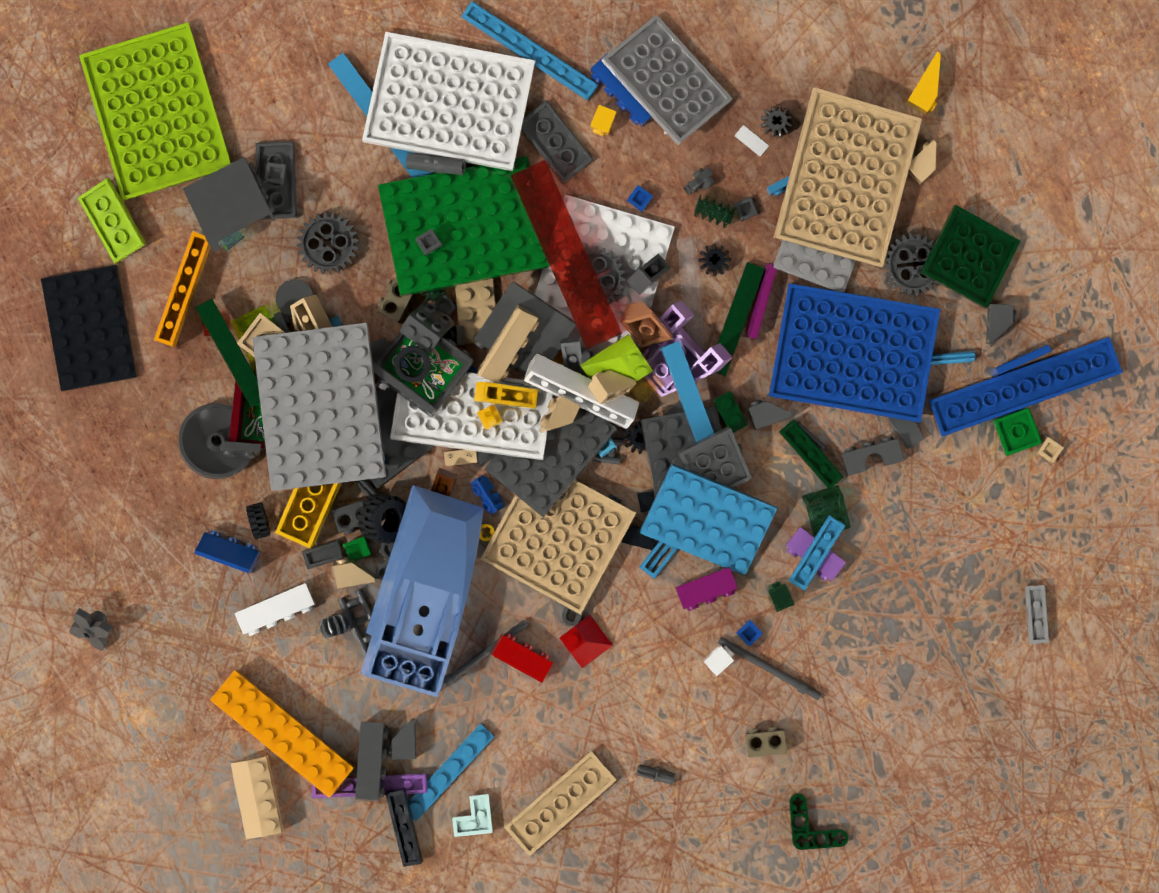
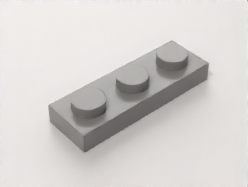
[1024,585,1049,644]

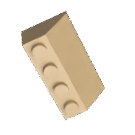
[477,304,539,384]
[231,755,284,839]

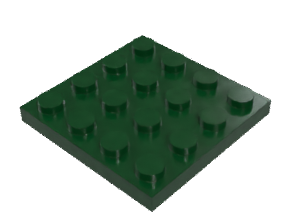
[920,205,1021,309]

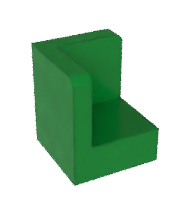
[342,537,372,561]

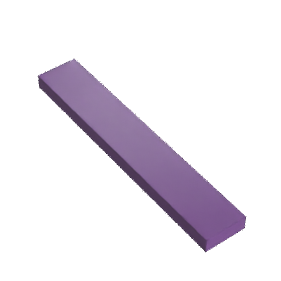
[312,773,427,798]

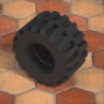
[357,493,406,544]

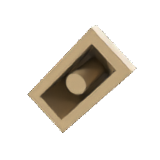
[588,370,636,404]
[333,558,376,589]

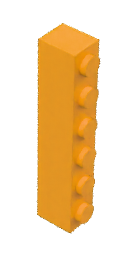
[154,231,211,348]

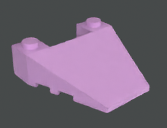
[643,301,733,397]

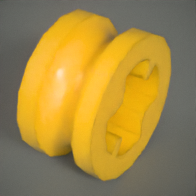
[479,524,495,541]

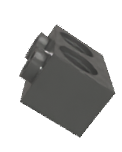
[332,499,368,535]

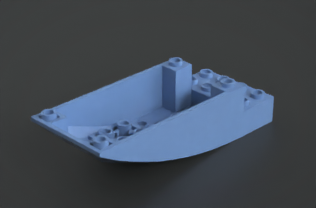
[360,485,484,697]

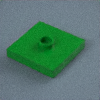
[993,408,1042,456]

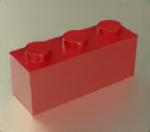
[490,633,553,683]

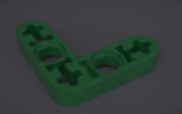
[789,793,848,850]

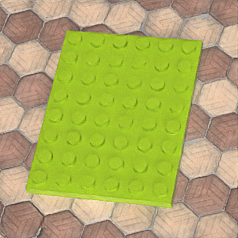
[79,22,231,201]

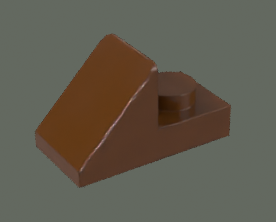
[431,468,457,497]

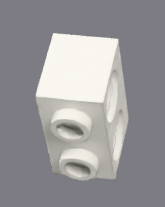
[702,645,734,676]

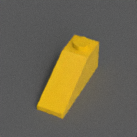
[906,51,941,115]
[474,382,538,409]

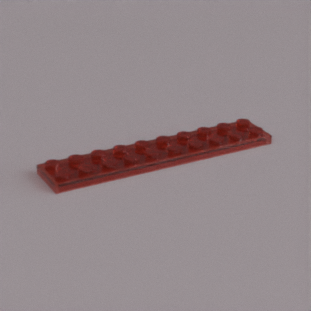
[510,160,623,350]

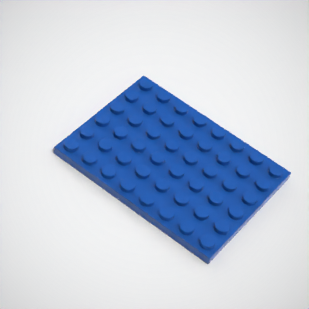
[769,283,940,423]

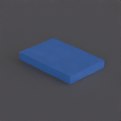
[990,345,1051,377]

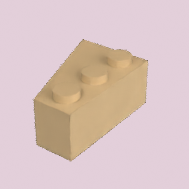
[290,294,332,331]

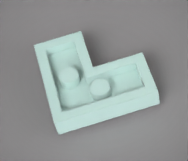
[452,794,493,837]

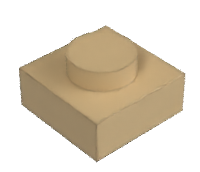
[1036,437,1064,464]

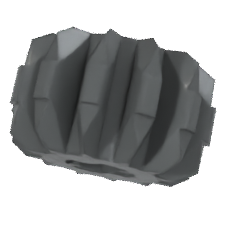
[761,106,793,138]
[319,612,352,638]

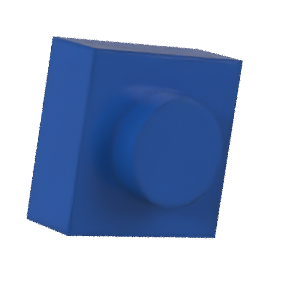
[627,185,653,212]
[736,619,763,647]

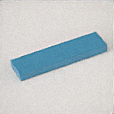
[788,515,846,591]

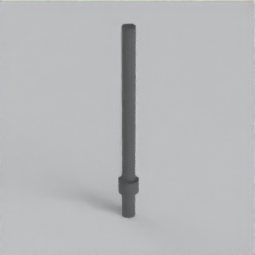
[440,620,528,691]
[718,637,822,700]

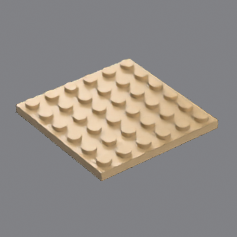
[480,480,637,615]

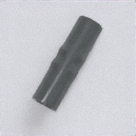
[406,153,466,175]

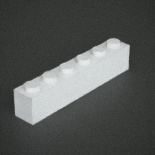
[524,354,639,429]

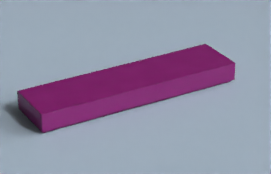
[745,263,777,339]

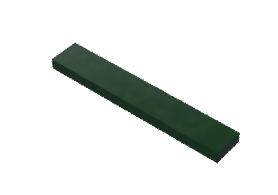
[715,262,765,377]
[195,298,260,408]

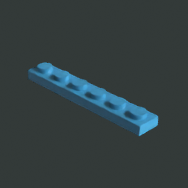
[409,723,494,821]

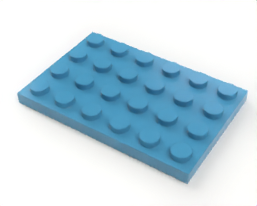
[640,464,778,575]

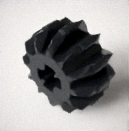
[698,244,731,277]
[623,421,646,454]

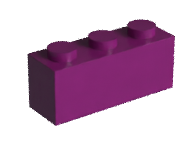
[675,567,738,611]

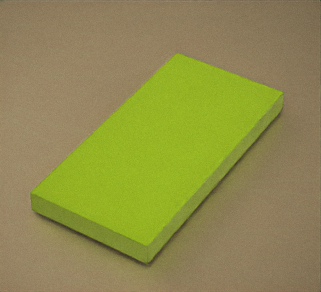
[77,178,147,264]

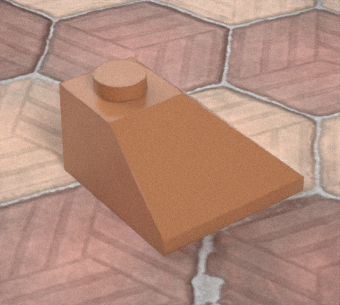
[621,301,673,347]

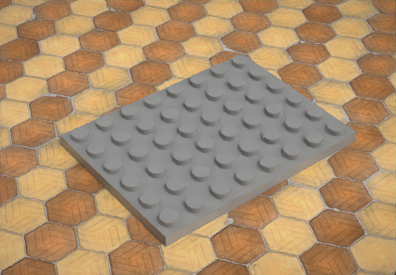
[252,323,386,491]

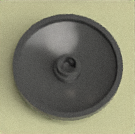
[178,403,251,479]

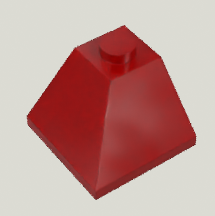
[559,615,613,668]

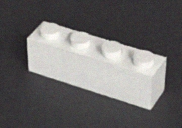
[234,583,316,636]

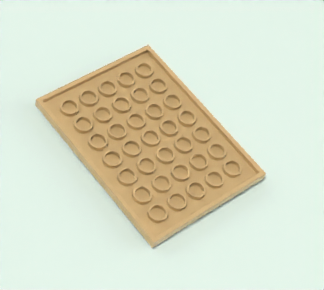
[773,88,922,268]

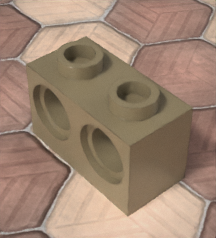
[377,277,415,323]
[745,726,787,757]

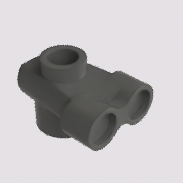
[683,167,715,195]

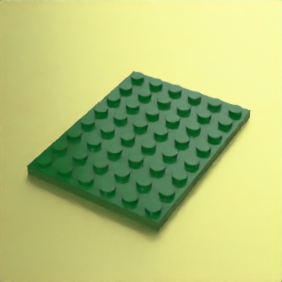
[378,156,551,297]

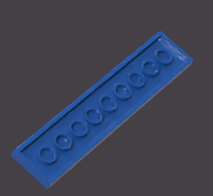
[928,337,1123,437]

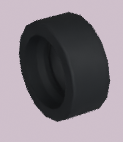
[394,346,431,383]

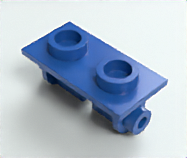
[470,474,504,515]

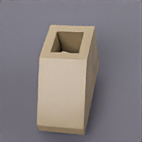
[908,140,936,185]
[539,395,580,433]

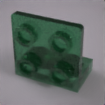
[802,485,851,538]

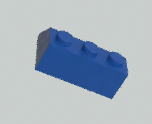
[194,530,261,573]

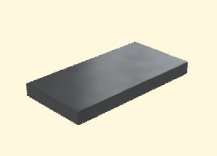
[521,100,594,184]
[256,141,297,220]

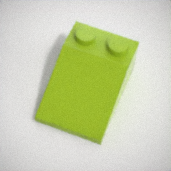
[580,334,653,381]

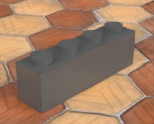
[355,722,389,802]

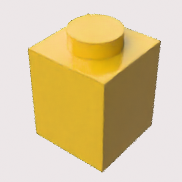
[590,105,617,137]

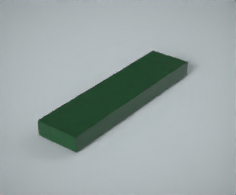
[779,419,844,490]

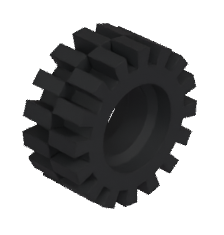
[246,502,271,540]

